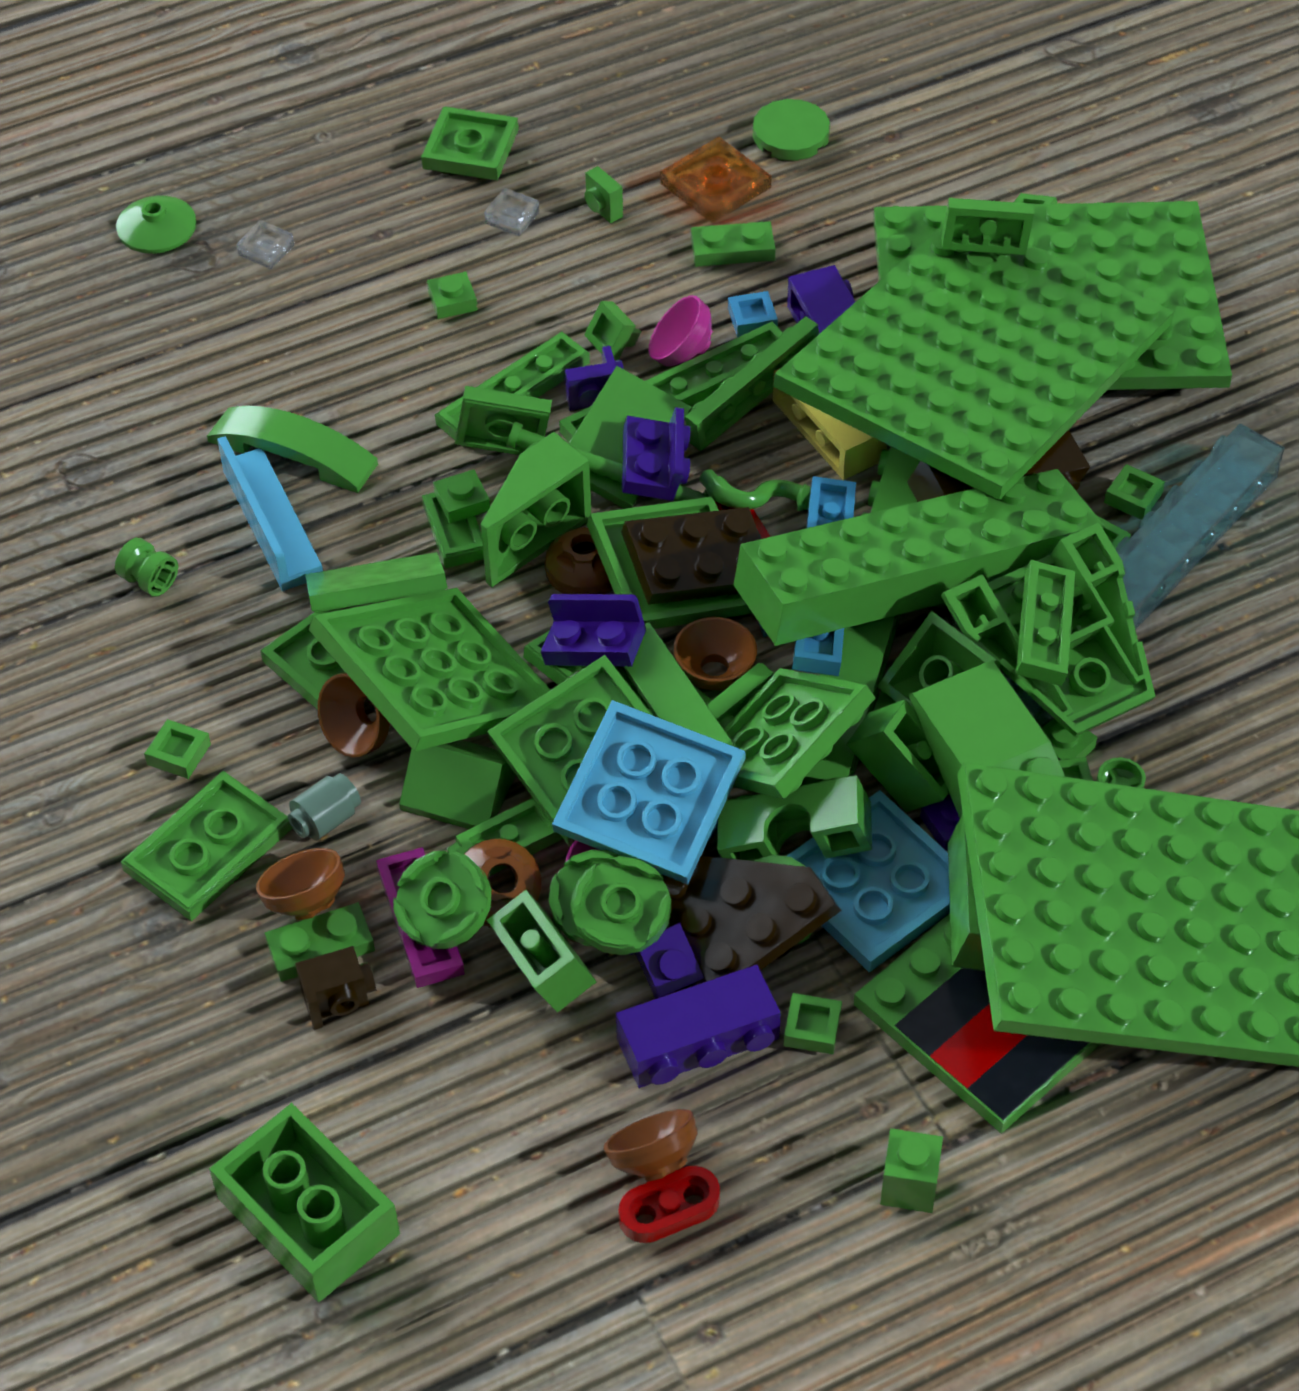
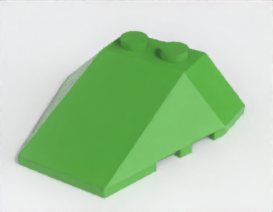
[941,522,1155,737]

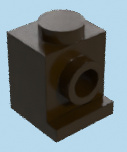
[295,946,376,1030]

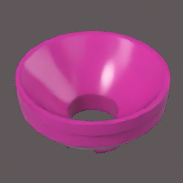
[648,295,713,367]

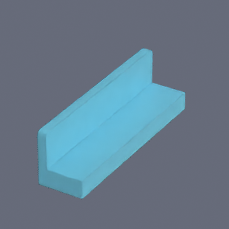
[217,436,323,591]

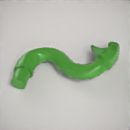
[699,469,811,511]

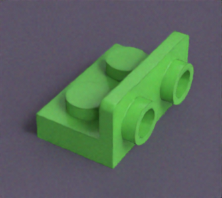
[941,198,1034,256]

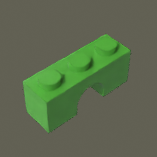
[717,775,872,861]

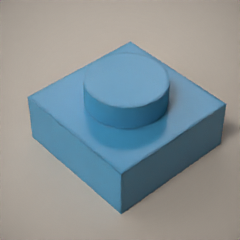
[728,291,778,338]

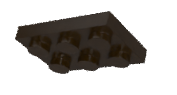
[621,507,761,605]

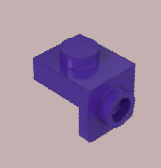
[565,346,624,411]
[629,923,704,999]

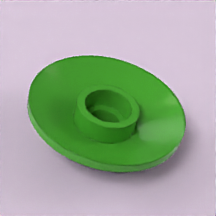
[116,196,196,254]

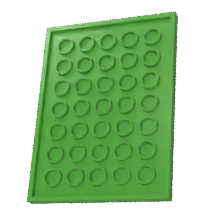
[873,201,1232,390]
[773,227,1174,500]
[957,762,1299,1067]

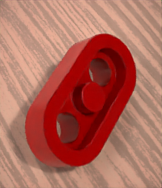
[619,1166,720,1243]

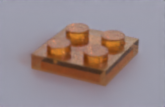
[660,136,772,224]

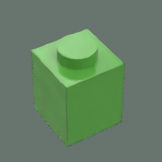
[880,1128,943,1213]

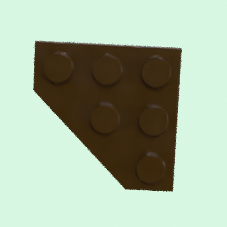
[659,856,842,981]

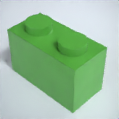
[846,700,949,812]
[487,890,597,1013]

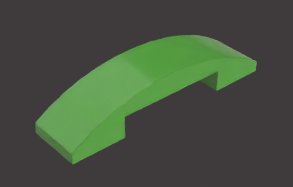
[207,406,378,493]

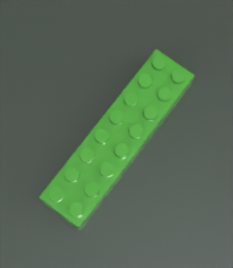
[734,469,1104,646]

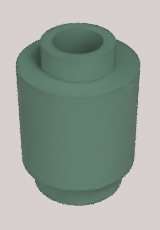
[288,773,361,841]

